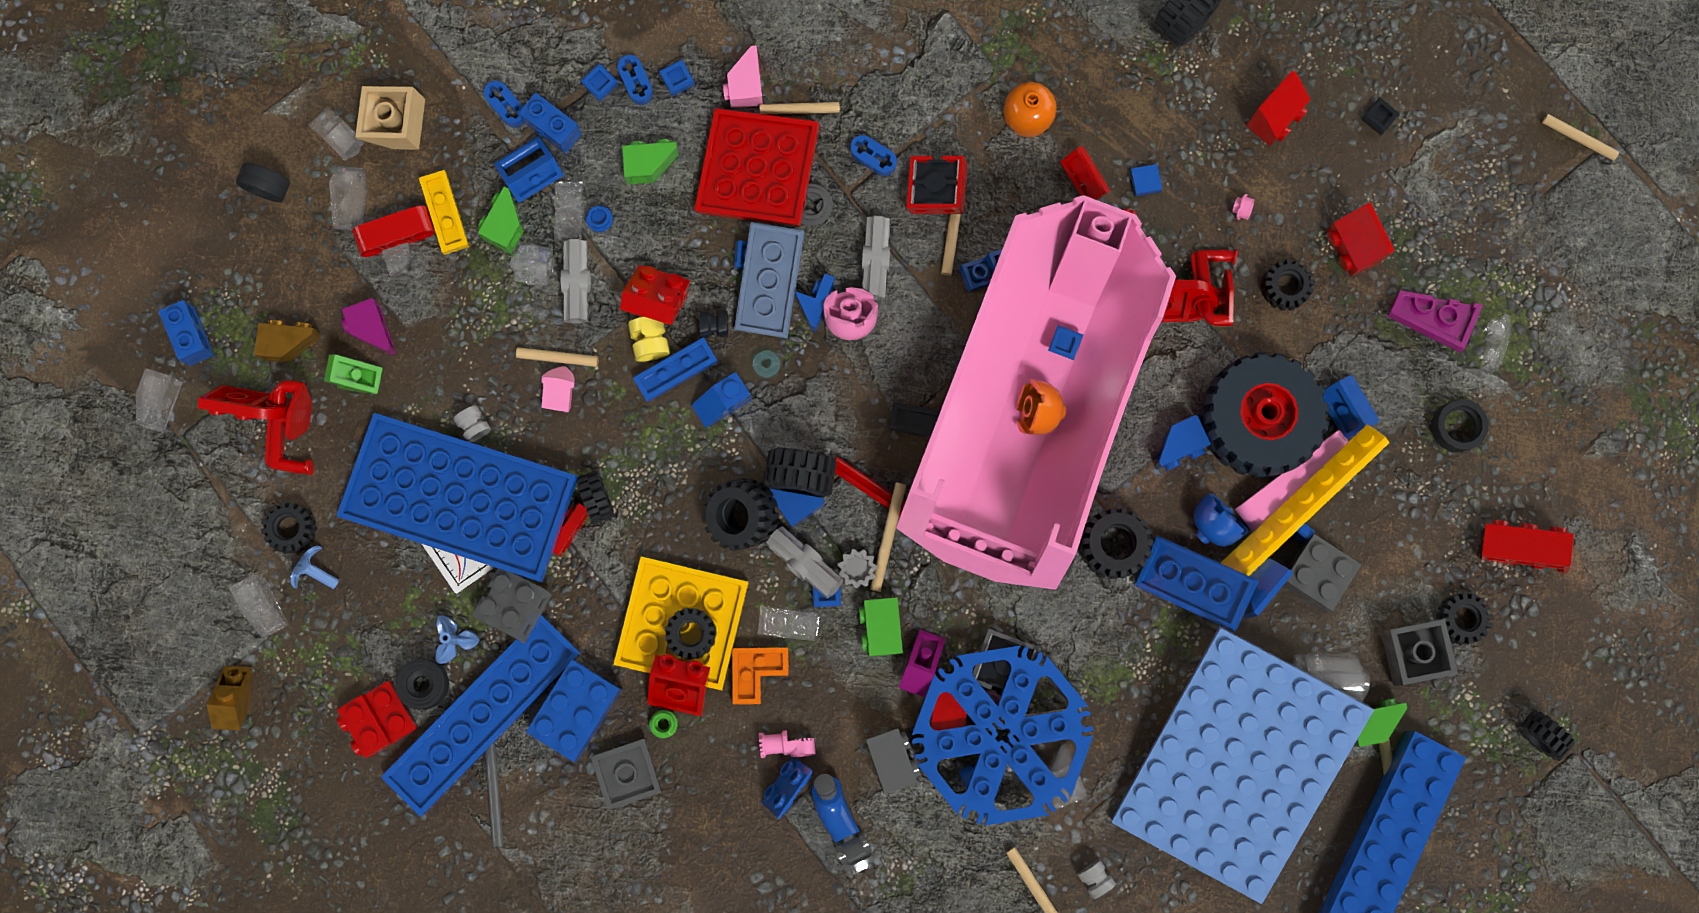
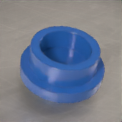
[586,205,613,232]

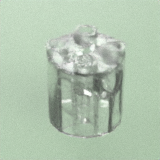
[1293,653,1370,702]

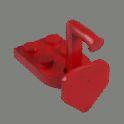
[1161,249,1238,326]
[198,380,314,475]

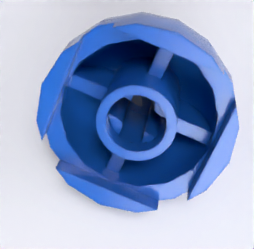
[1193,492,1249,546]

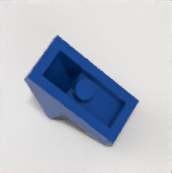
[795,274,835,333]

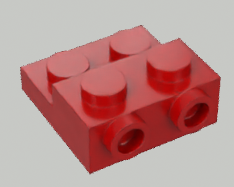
[647,654,710,716]
[336,680,418,758]

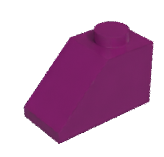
[341,298,397,355]
[898,629,945,698]

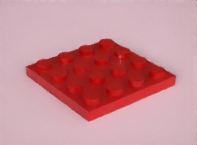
[694,108,820,228]

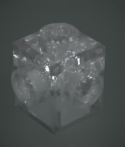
[510,244,553,286]

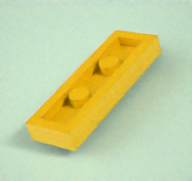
[419,170,470,255]

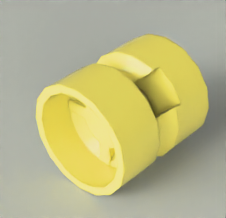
[628,317,670,362]

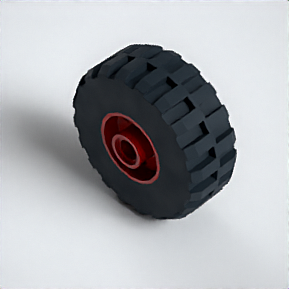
[1199,352,1329,478]

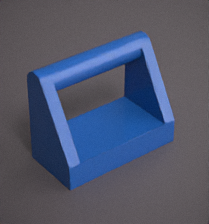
[493,136,564,203]

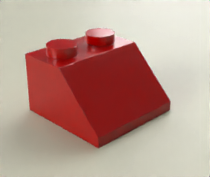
[1246,70,1311,146]
[1327,202,1395,277]

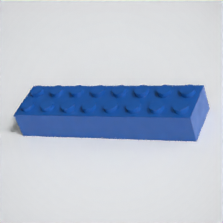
[1319,731,1466,913]

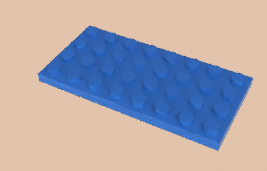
[336,413,578,582]

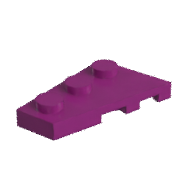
[1387,290,1483,352]

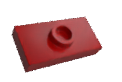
[1060,146,1111,200]

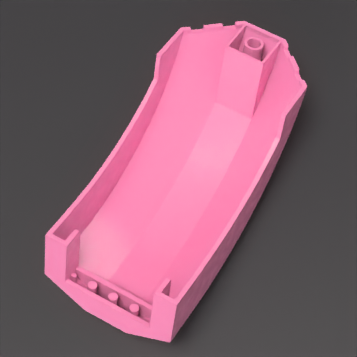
[896,195,1176,590]

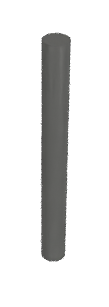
[485,743,504,847]

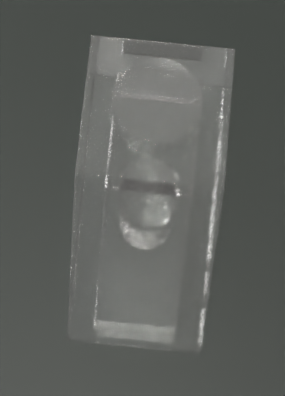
[308,107,365,161]
[329,166,367,231]
[136,368,183,433]
[229,574,288,638]
[1048,743,1088,809]

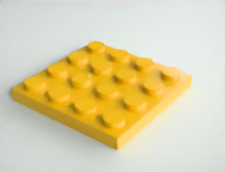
[613,557,749,691]

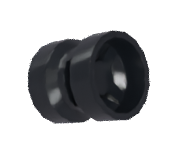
[700,310,728,338]

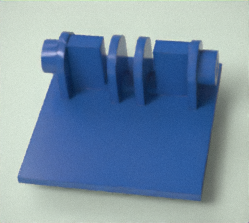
[761,757,813,819]

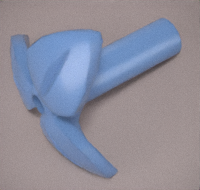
[291,546,339,589]
[435,615,480,664]

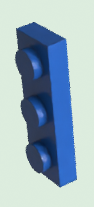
[633,337,718,403]

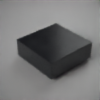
[1361,97,1400,136]

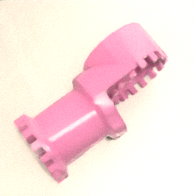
[759,730,816,758]

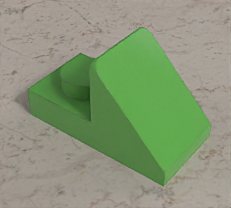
[324,354,382,394]

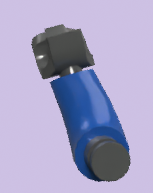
[812,774,874,872]

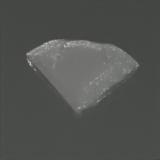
[382,242,411,278]

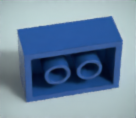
[526,659,623,762]

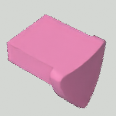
[541,366,575,412]

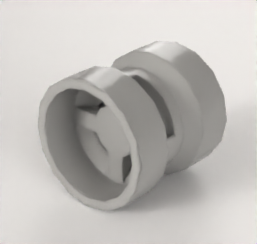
[453,405,491,443]
[1077,859,1116,899]

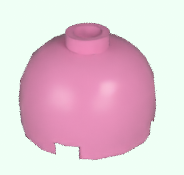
[823,287,878,340]

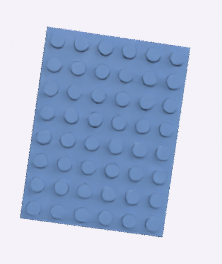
[1111,626,1374,904]

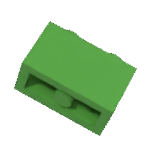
[859,597,903,657]

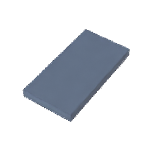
[734,222,805,338]

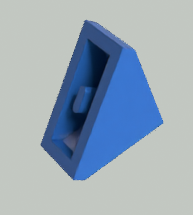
[770,489,825,528]

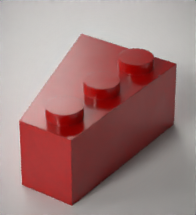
[1481,520,1574,574]

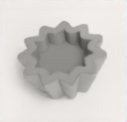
[838,549,878,589]

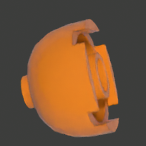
[1003,81,1057,138]
[1017,379,1066,435]

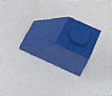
[691,372,752,429]

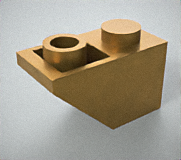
[254,320,320,363]
[207,666,253,731]

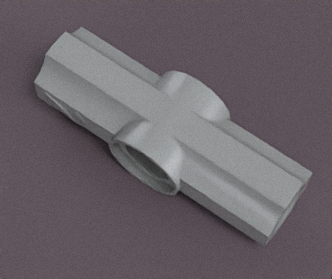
[862,216,890,300]
[561,239,591,324]
[766,526,843,599]

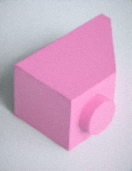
[723,45,763,109]

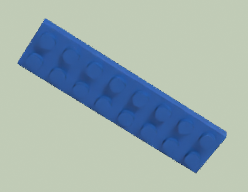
[381,615,582,817]

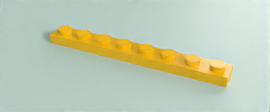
[1220,424,1389,576]

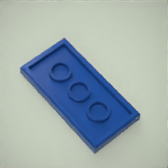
[1134,536,1259,632]

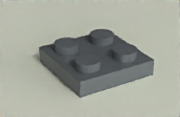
[591,739,662,811]

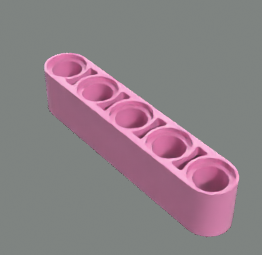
[1235,430,1349,531]

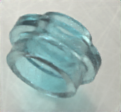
[753,351,780,378]

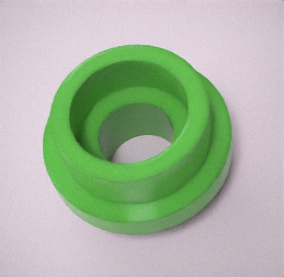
[649,710,678,738]

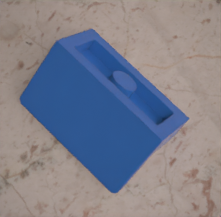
[1322,375,1379,439]

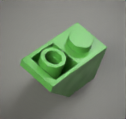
[622,139,679,185]
[478,187,524,254]
[1353,698,1407,747]

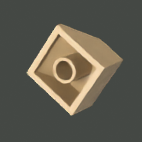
[355,86,425,150]

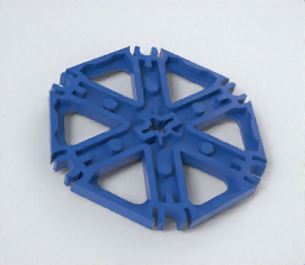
[911,646,1094,826]

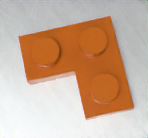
[732,648,789,705]

